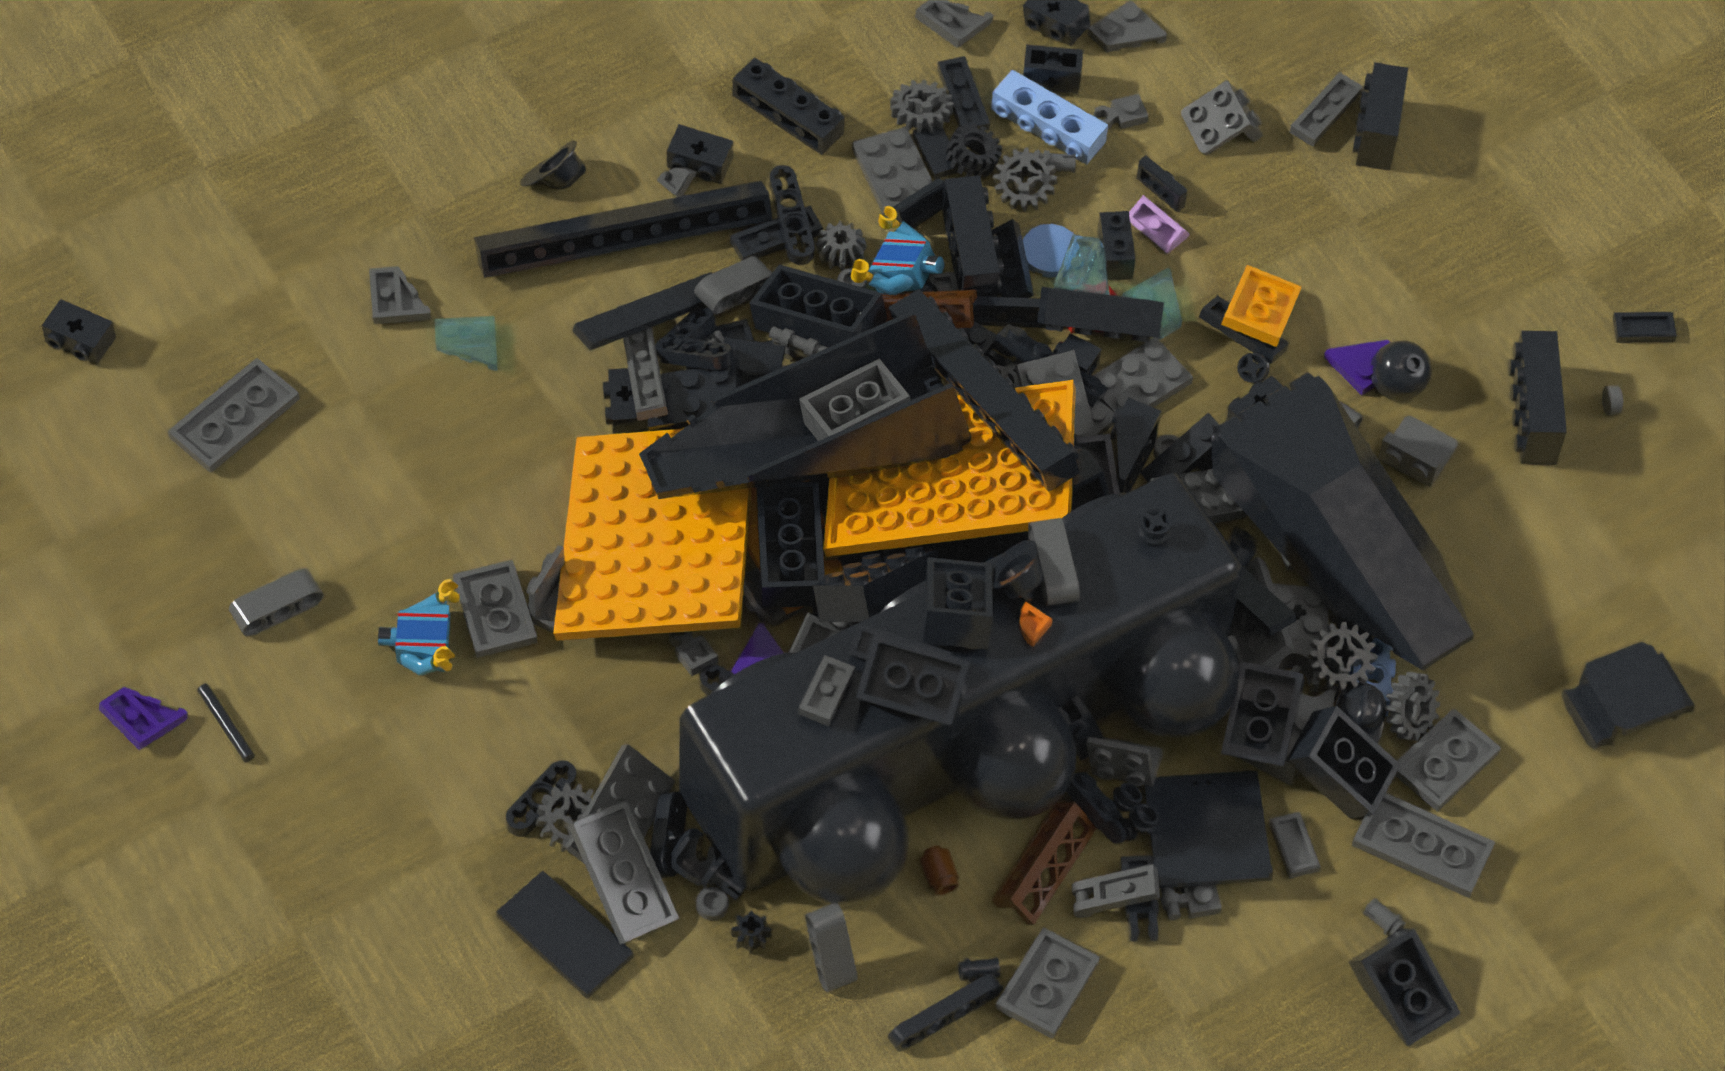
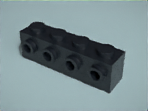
[732,57,845,155]
[1037,286,1164,342]

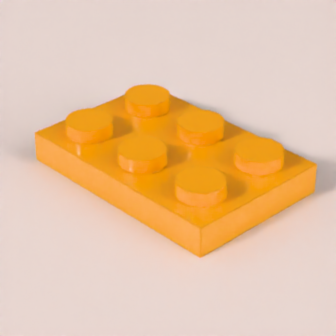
[1221,265,1302,347]

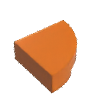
[1019,602,1053,647]

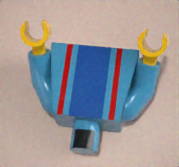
[851,206,944,295]
[378,579,460,676]

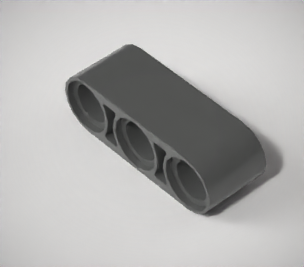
[694,256,772,314]
[1028,518,1080,606]
[229,568,324,637]
[805,903,858,992]

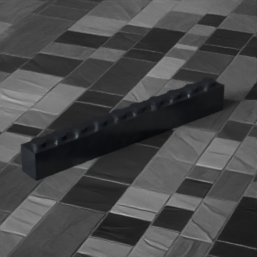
[474,180,773,278]
[889,289,1080,492]

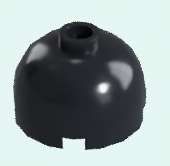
[1371,340,1432,401]

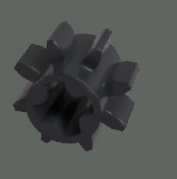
[731,910,772,954]

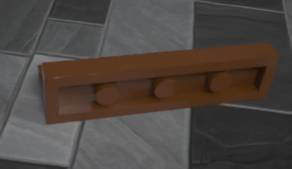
[882,290,977,328]
[991,802,1097,925]

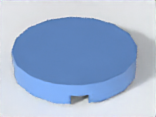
[1023,224,1080,278]

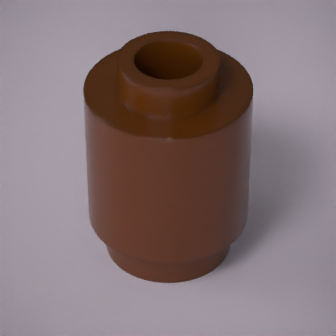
[919,845,960,896]

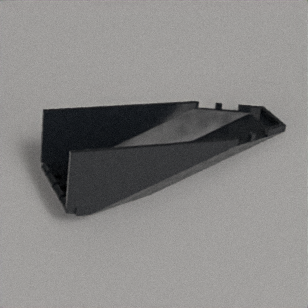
[639,311,971,499]
[1211,372,1474,671]

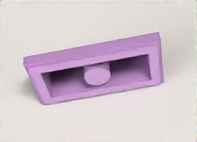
[1129,195,1190,254]

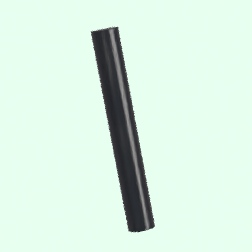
[197,683,255,762]

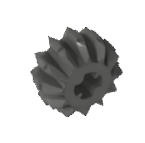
[816,220,866,271]

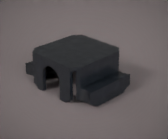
[1561,641,1695,751]

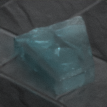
[1054,235,1110,295]
[1122,268,1182,340]
[435,316,497,371]

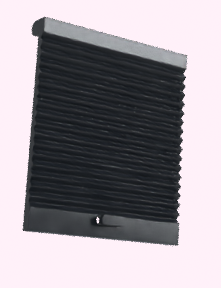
[1144,770,1273,888]

